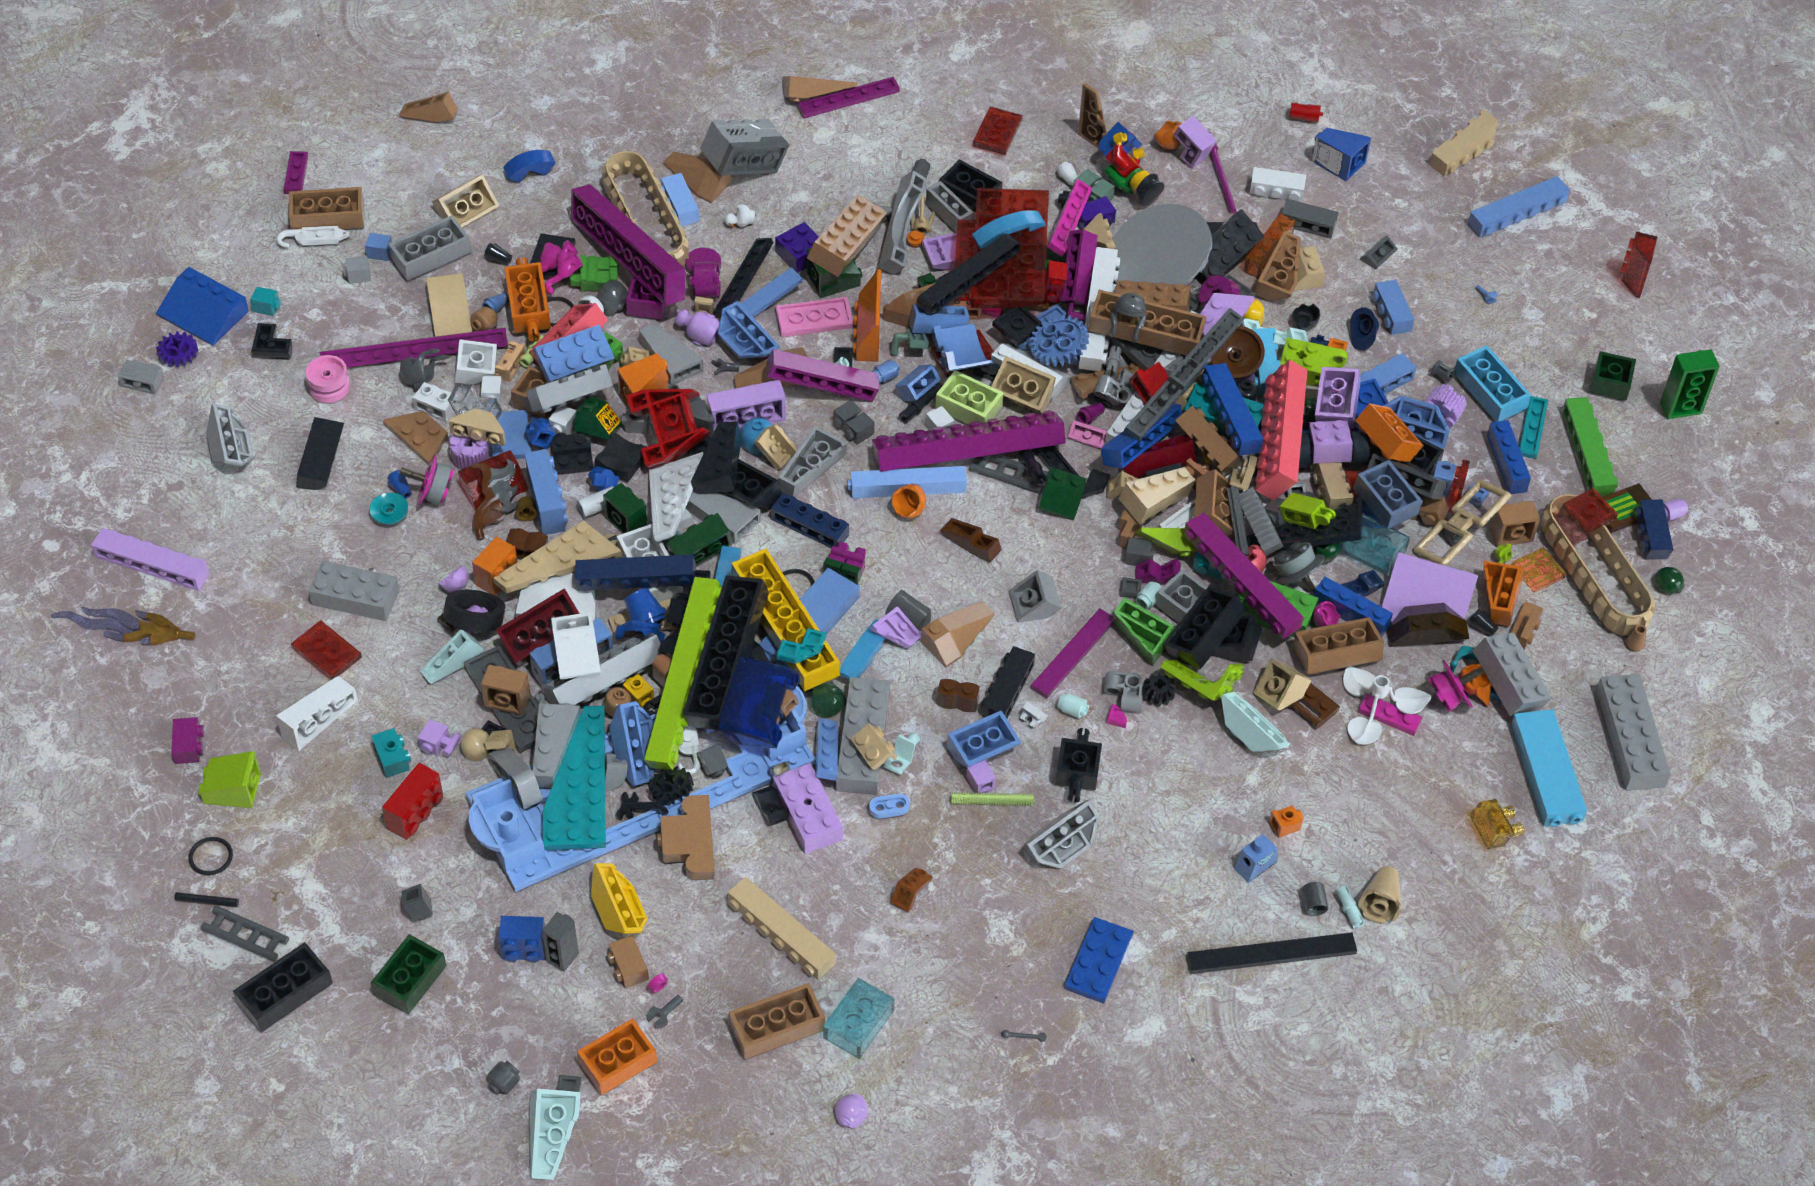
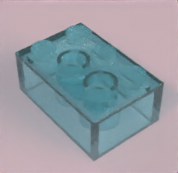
[1339,514,1410,577]
[823,978,895,1059]

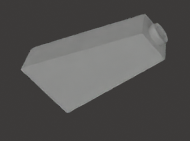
[639,323,704,385]
[686,487,761,544]

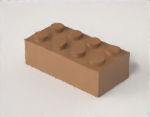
[289,187,364,229]
[1115,280,1191,312]
[1294,617,1384,675]
[729,983,825,1060]

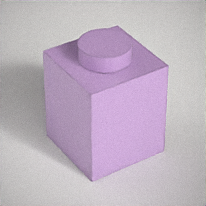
[966,760,996,794]

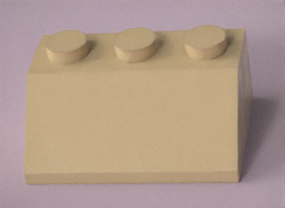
[432,174,499,228]
[991,356,1056,414]

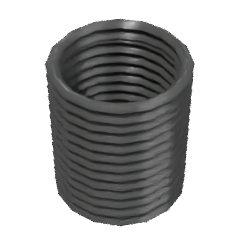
[1301,882,1329,916]

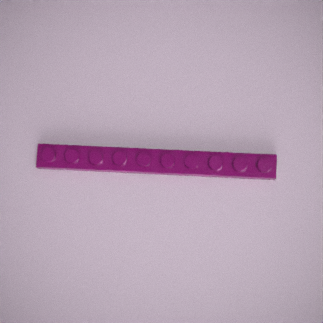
[320,327,508,367]

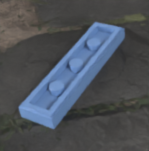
[741,267,803,317]

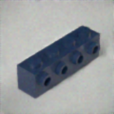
[771,493,849,548]

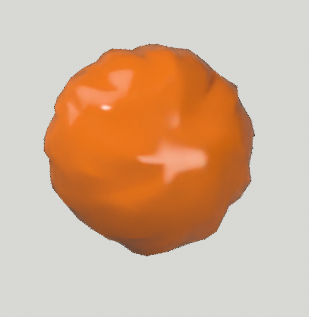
[1154,121,1182,150]
[891,483,927,519]

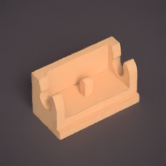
[494,341,526,382]

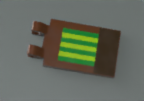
[1590,483,1652,533]

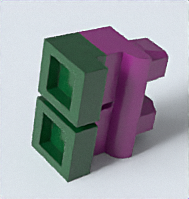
[823,541,866,585]

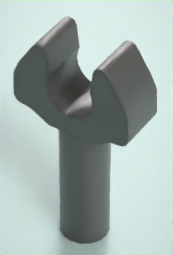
[647,995,683,1029]

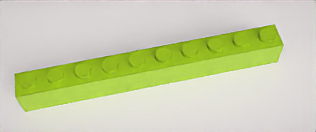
[644,577,722,771]

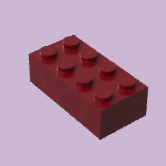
[496,588,580,667]

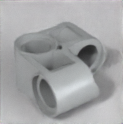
[1094,368,1135,405]
[1104,671,1143,712]

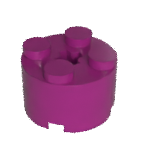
[690,261,721,299]
[1199,275,1241,307]

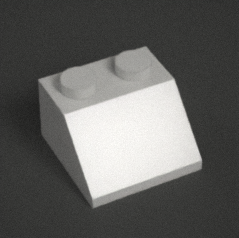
[455,340,497,385]

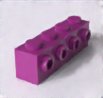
[1060,229,1098,307]

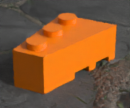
[1483,560,1522,626]

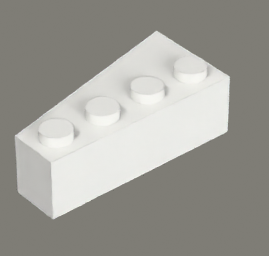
[276,676,358,751]

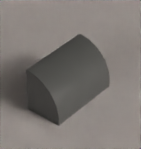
[886,589,931,632]

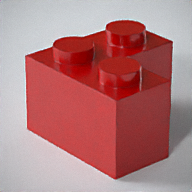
[1023,260,1067,303]

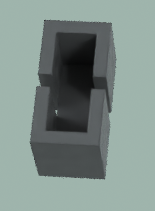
[833,400,875,445]

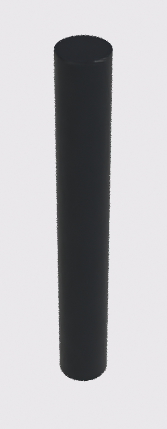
[174,892,239,907]

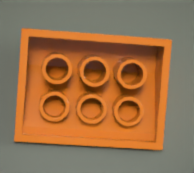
[853,269,881,362]

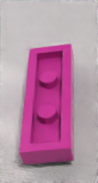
[1358,694,1422,736]

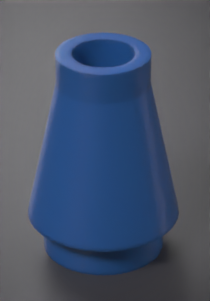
[387,470,412,499]

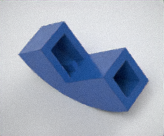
[503,150,555,183]

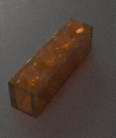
[1243,213,1296,279]

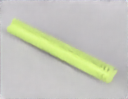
[951,792,1034,806]

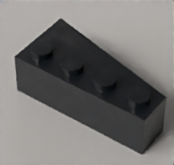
[692,421,742,494]

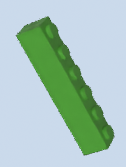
[1562,397,1618,498]

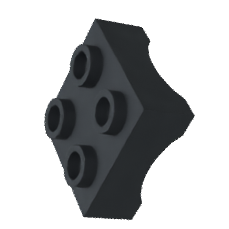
[595,433,647,482]

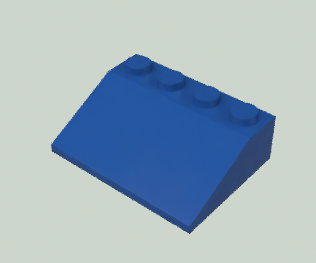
[156,267,249,346]

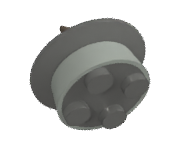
[1273,541,1325,593]

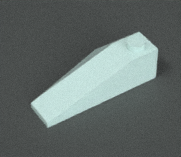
[529,1089,580,1180]

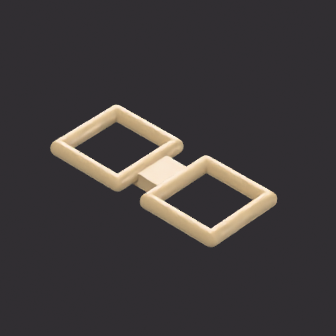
[1413,479,1511,566]

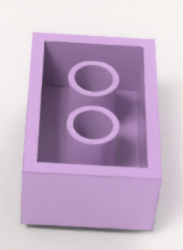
[1315,367,1361,429]

